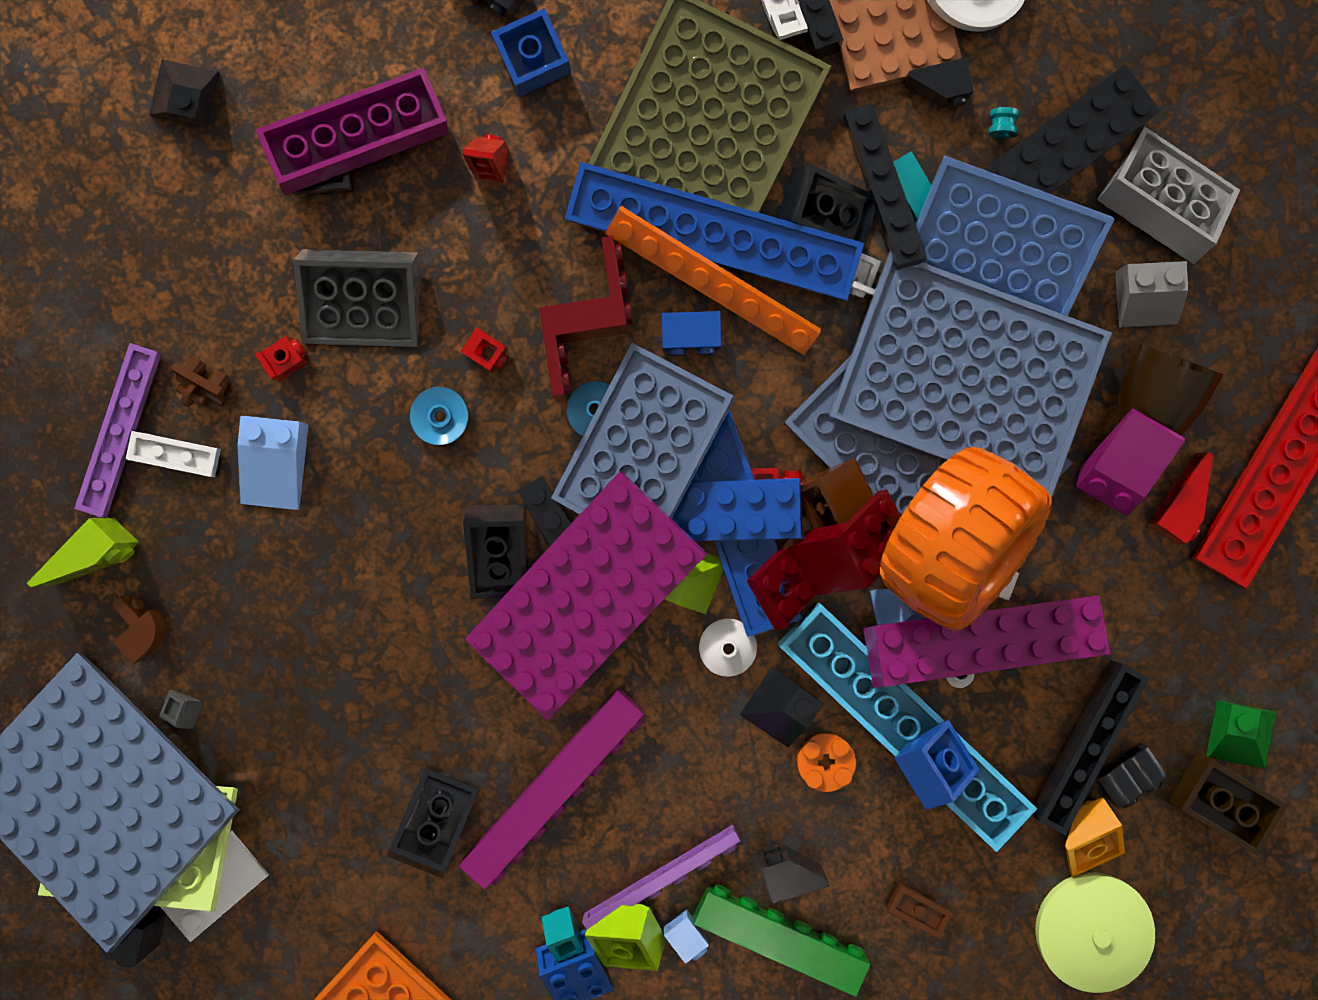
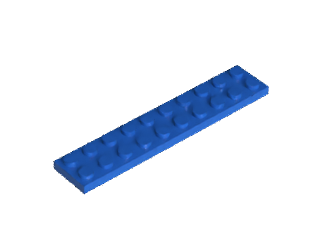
[565,162,864,301]

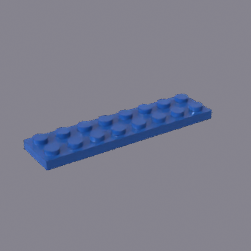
[692,409,803,637]

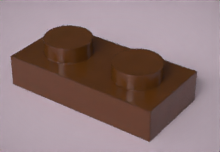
[886,882,953,939]

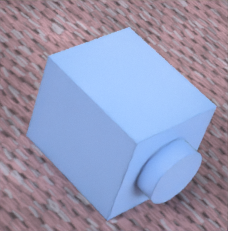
[664,909,709,964]

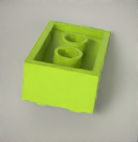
[27,518,139,587]

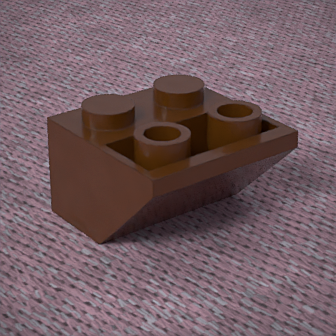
[801,457,874,529]

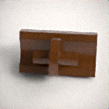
[171,356,230,407]

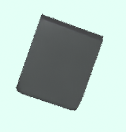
[159,690,203,729]

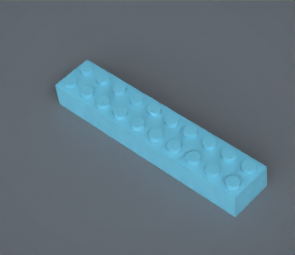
[777,602,1037,852]

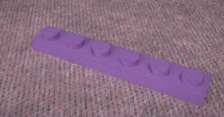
[74,343,162,518]
[582,825,741,929]

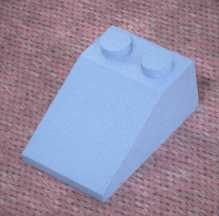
[237,416,309,510]

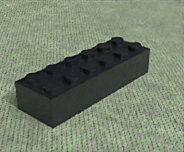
[984,64,1161,194]

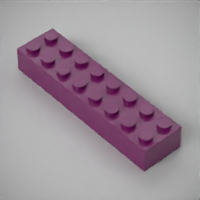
[863,595,1111,688]

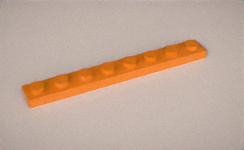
[605,206,821,355]

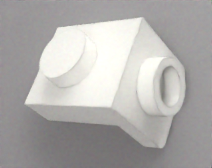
[849,253,881,298]

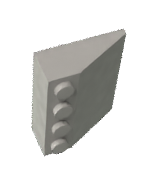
[1097,126,1240,264]

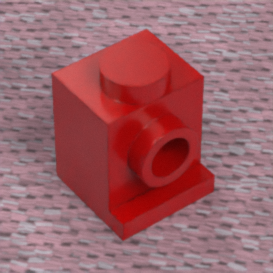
[460,327,509,373]
[255,336,308,382]

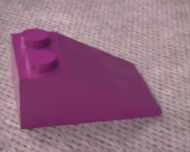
[1076,408,1185,516]

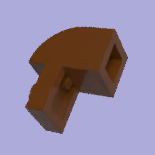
[111,595,166,664]

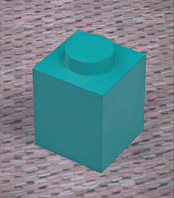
[541,906,584,962]

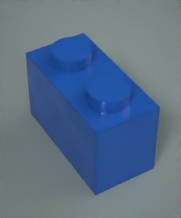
[661,311,721,356]

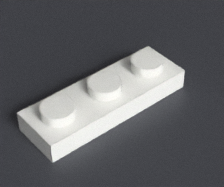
[126,431,221,477]

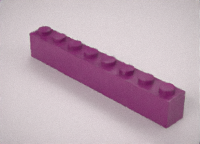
[459,687,644,890]

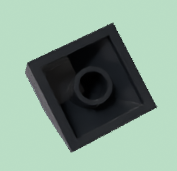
[149,59,220,129]
[740,667,824,747]

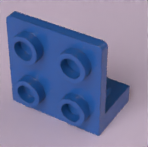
[536,929,613,1000]

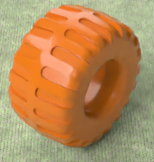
[880,447,1052,631]

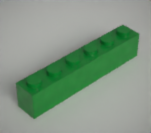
[693,884,871,997]

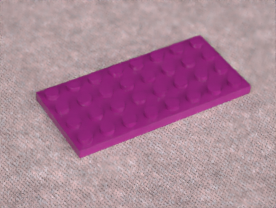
[465,471,708,720]

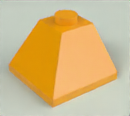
[1065,797,1125,877]

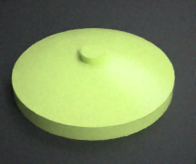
[1035,872,1155,993]

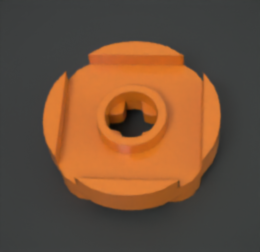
[796,732,856,792]

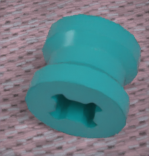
[988,107,1020,139]

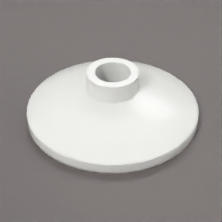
[699,618,757,677]

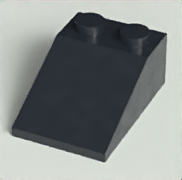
[777,164,876,253]
[463,504,529,599]
[388,768,479,878]

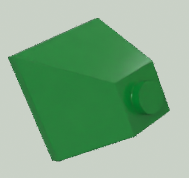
[1206,700,1276,769]

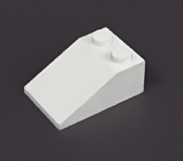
[160,831,269,942]

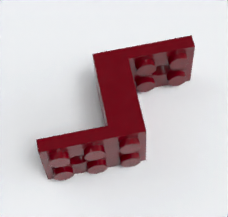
[539,236,633,402]
[747,489,901,630]

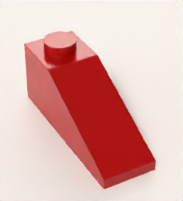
[462,134,509,183]
[1147,452,1213,544]

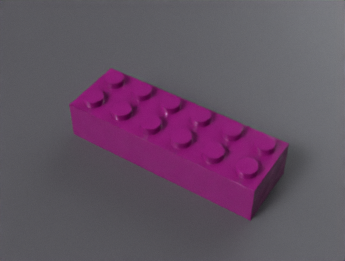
[255,67,448,195]

